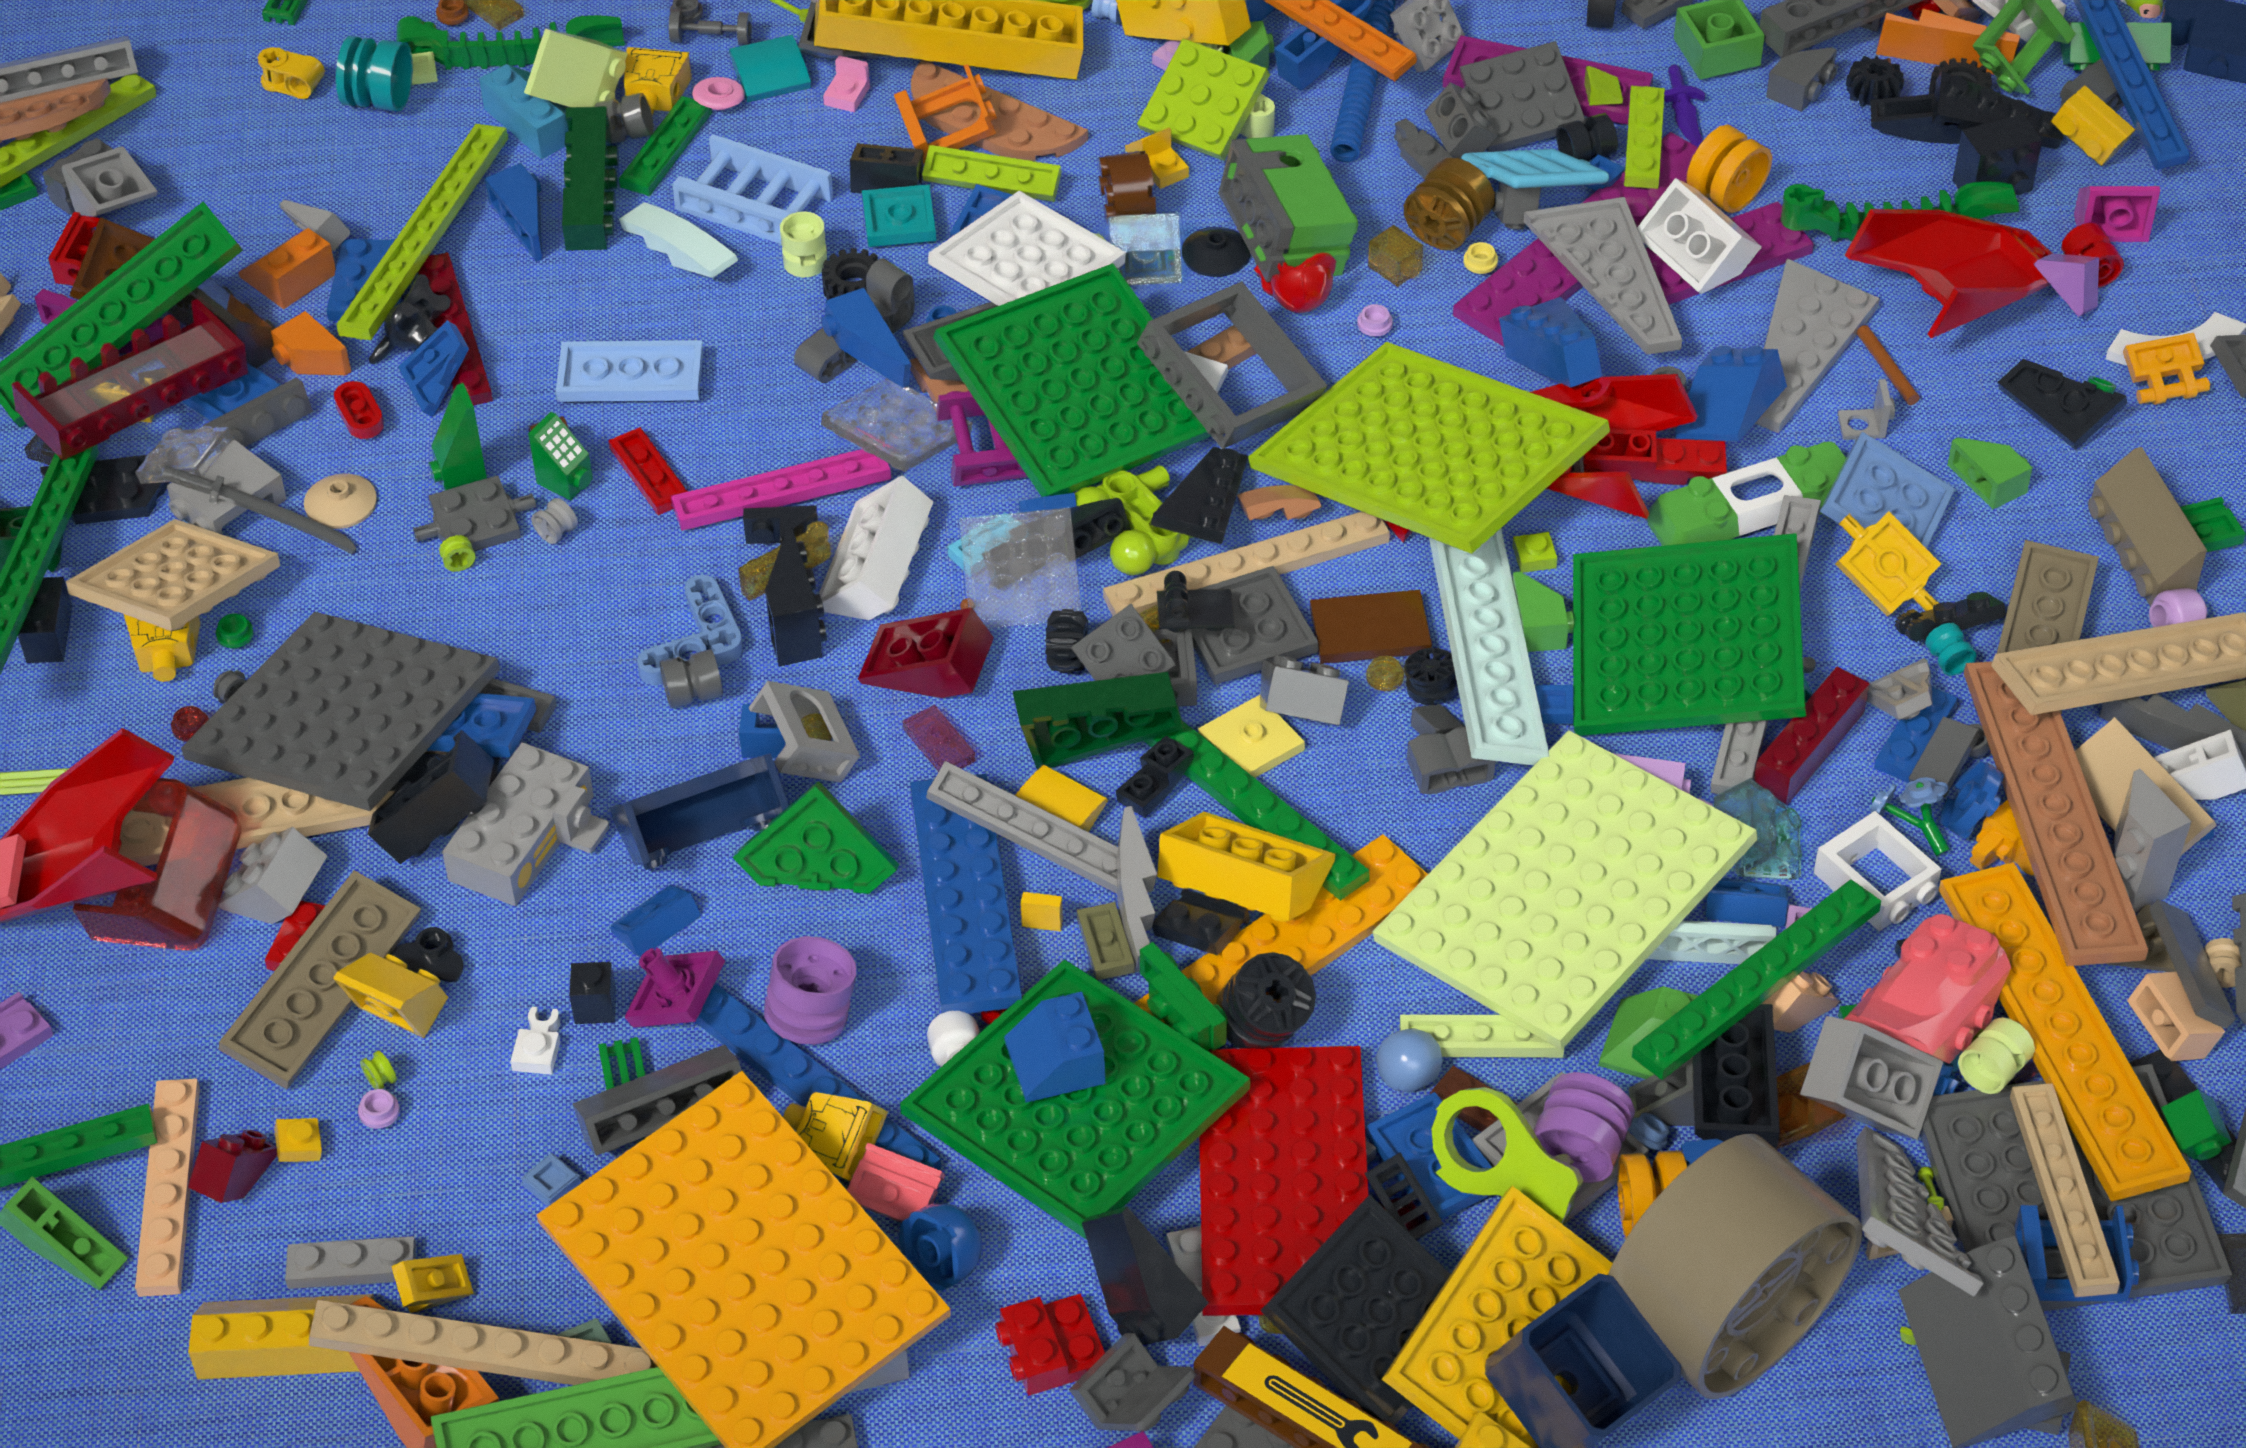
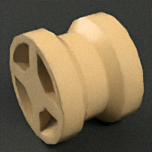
[2204,938,2242,988]

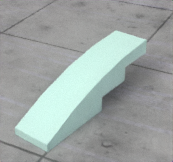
[619,202,738,278]

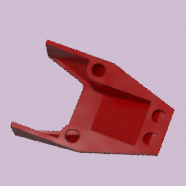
[1530,374,1698,519]

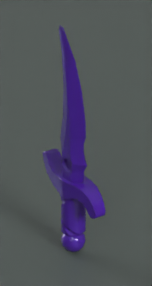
[1664,64,1706,147]

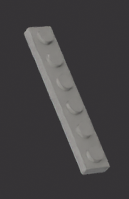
[926,761,1118,894]

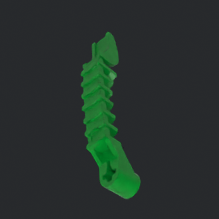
[396,15,625,70]
[1781,182,2019,241]

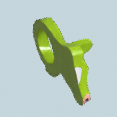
[1431,1087,1583,1225]

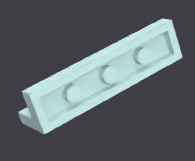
[1647,920,1776,964]

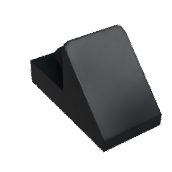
[743,505,819,547]

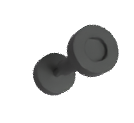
[669,9,752,45]

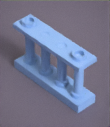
[672,134,834,244]

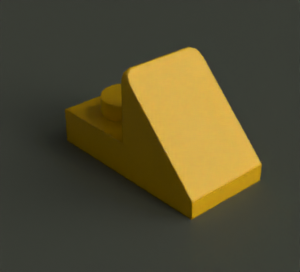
[1125,127,1189,189]
[391,1254,474,1313]

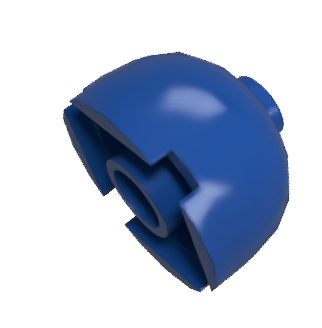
[899,1203,982,1291]

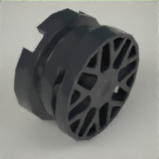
[1404,648,1458,705]

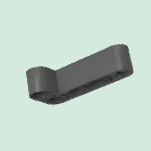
[794,258,915,383]

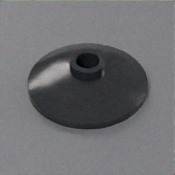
[1182,227,1250,277]

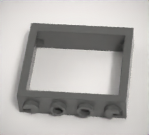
[1137,281,1328,449]

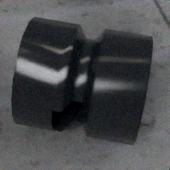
[1556,113,1618,162]

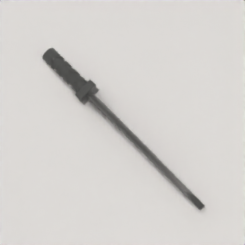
[161,466,356,554]

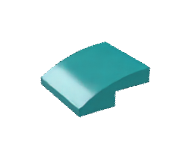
[729,35,811,103]

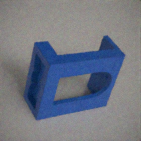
[2014,1205,2139,1302]

